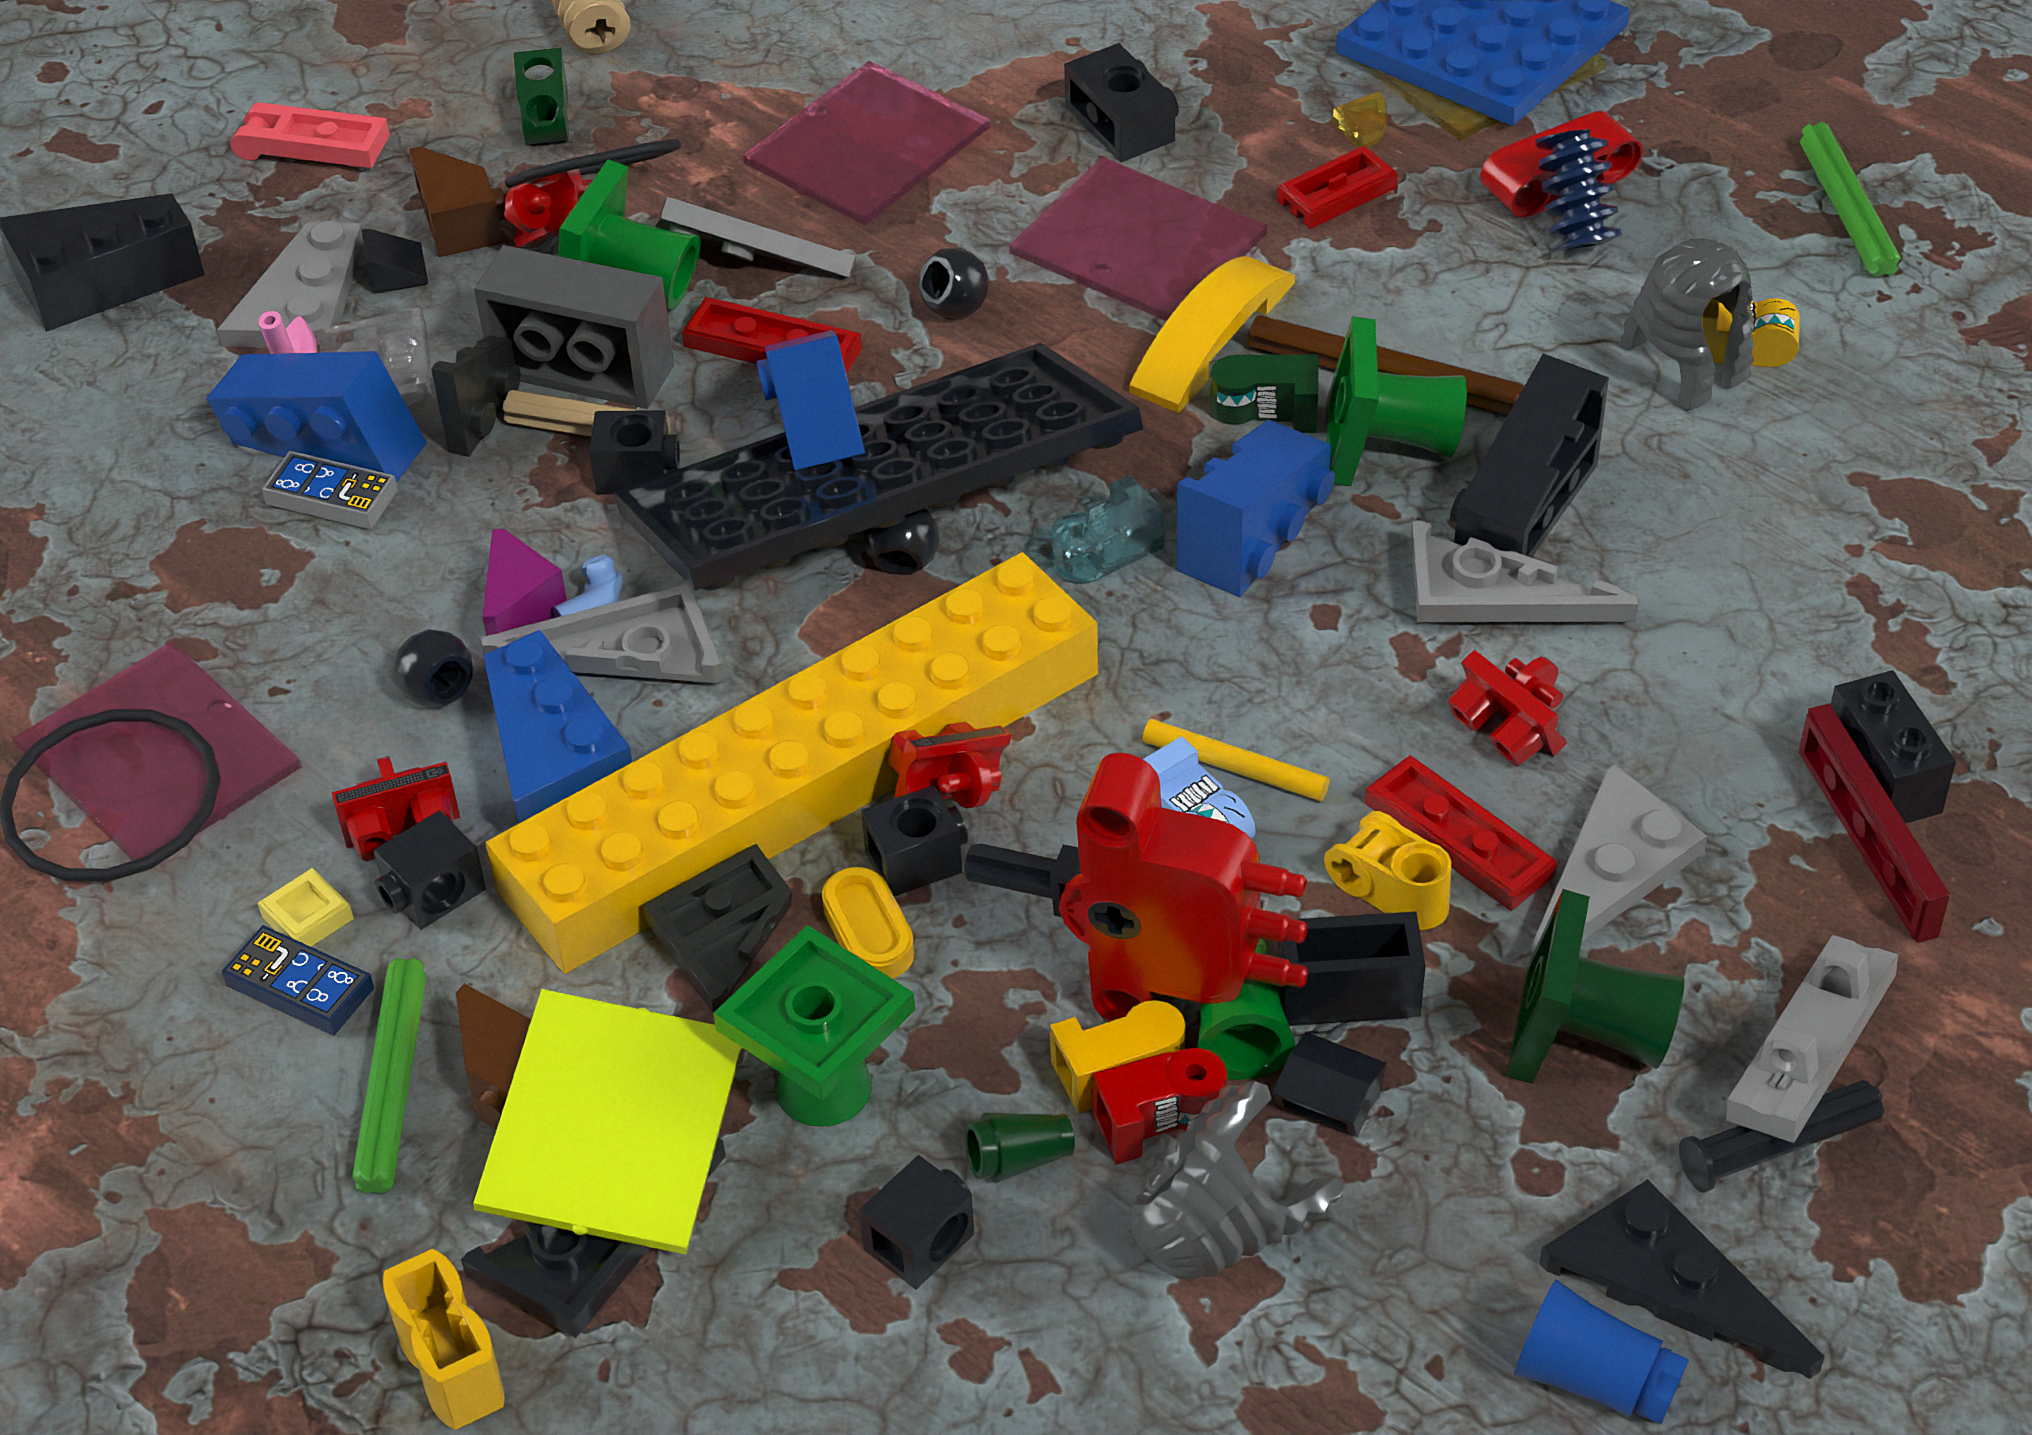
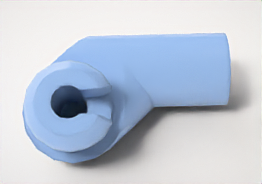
[552,555,623,618]

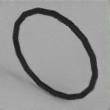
[0,709,221,882]

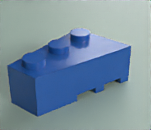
[757,330,865,470]
[206,351,427,483]
[1177,419,1335,597]
[483,629,632,824]

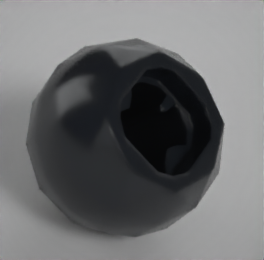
[918,247,990,319]
[863,508,939,575]
[393,629,474,708]

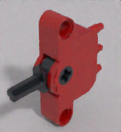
[964,752,1308,1022]

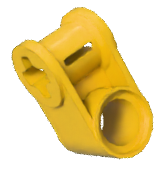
[1324,811,1451,930]

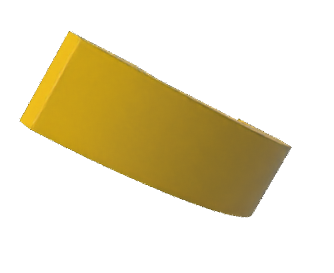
[1129,256,1295,413]

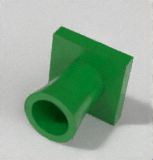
[558,159,700,310]
[1326,316,1467,486]
[713,925,915,1127]

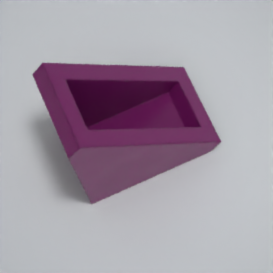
[482,529,567,636]

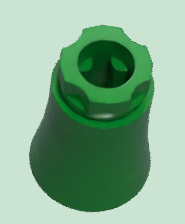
[1197,939,1295,1080]

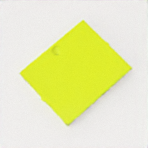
[473,989,742,1255]

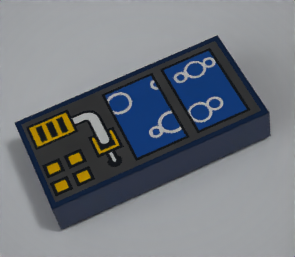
[222,925,374,1036]

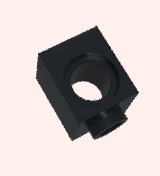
[589,410,680,495]
[861,785,968,897]
[374,810,486,930]
[859,1155,974,1290]

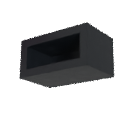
[1277,911,1426,1025]

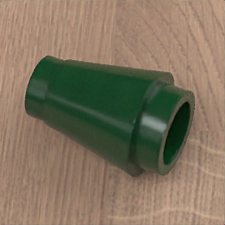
[965,1113,1075,1183]

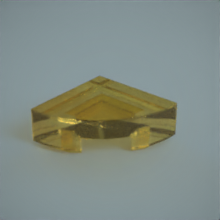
[1333,91,1387,149]

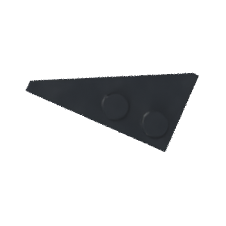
[461,1138,726,1338]
[1539,1179,1825,1379]

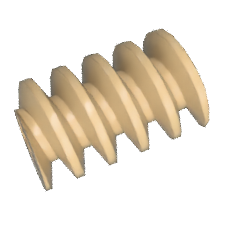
[550,0,631,54]

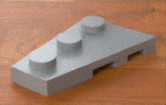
[217,221,363,349]

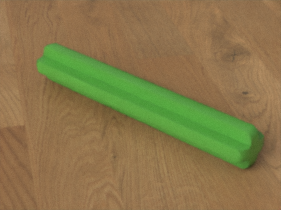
[1800,122,1900,278]
[352,958,426,1194]

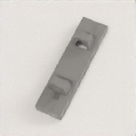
[1726,935,1898,1143]

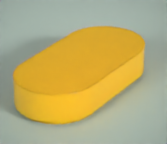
[822,867,914,979]

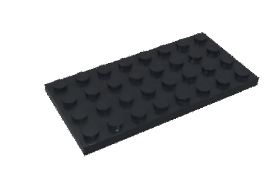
[614,342,1143,591]

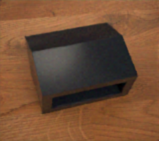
[1272,1032,1386,1138]

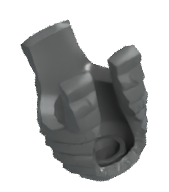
[1620,238,1754,410]
[1129,1081,1346,1279]

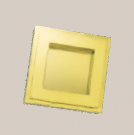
[258,868,354,947]

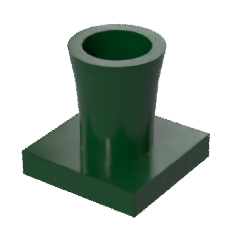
[1506,889,1685,1084]

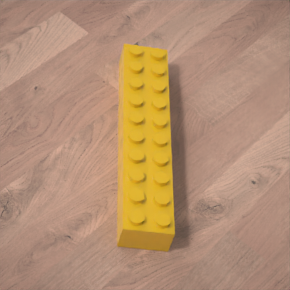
[485,552,1098,975]

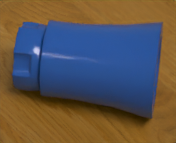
[1514,1279,1689,1424]

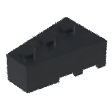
[0,193,205,332]
[1450,353,1609,558]

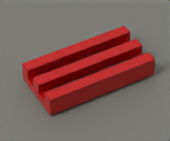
[1277,145,1398,229]

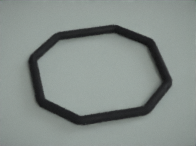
[505,139,681,188]

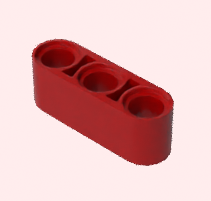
[1480,110,1643,218]

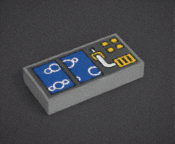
[262,451,398,530]

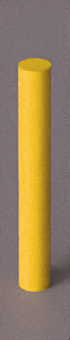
[1142,719,1330,802]

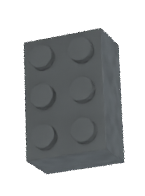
[474,245,674,409]

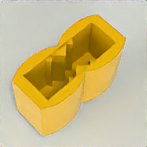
[383,1249,505,1430]

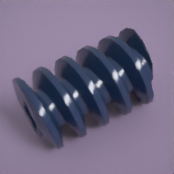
[1535,129,1622,252]

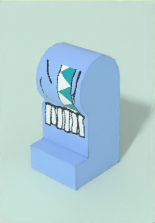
[1143,736,1256,839]

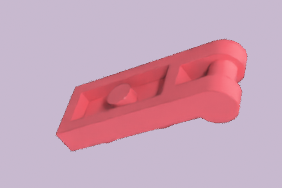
[230,103,390,168]

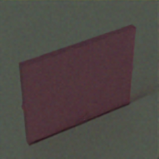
[743,61,990,225]
[1009,157,1267,321]
[13,641,302,861]

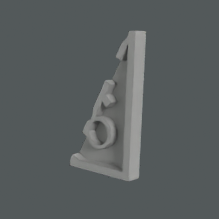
[654,197,855,278]
[1411,521,1638,622]
[480,583,724,683]
[1531,764,1707,953]

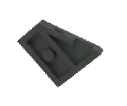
[431,335,521,457]
[643,844,792,1013]

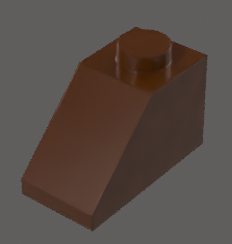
[409,147,506,257]
[456,983,532,1129]

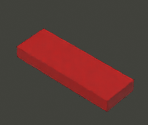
[682,297,862,374]
[1365,755,1557,911]

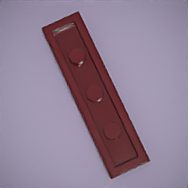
[1798,703,1950,943]

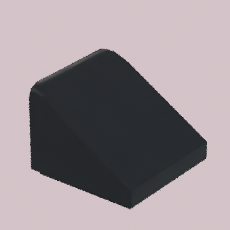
[361,229,429,293]

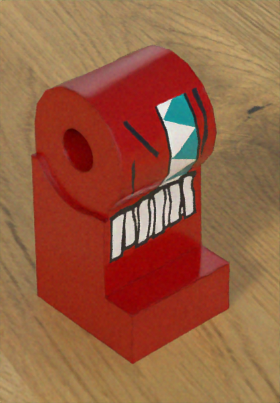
[1092,1048,1227,1165]

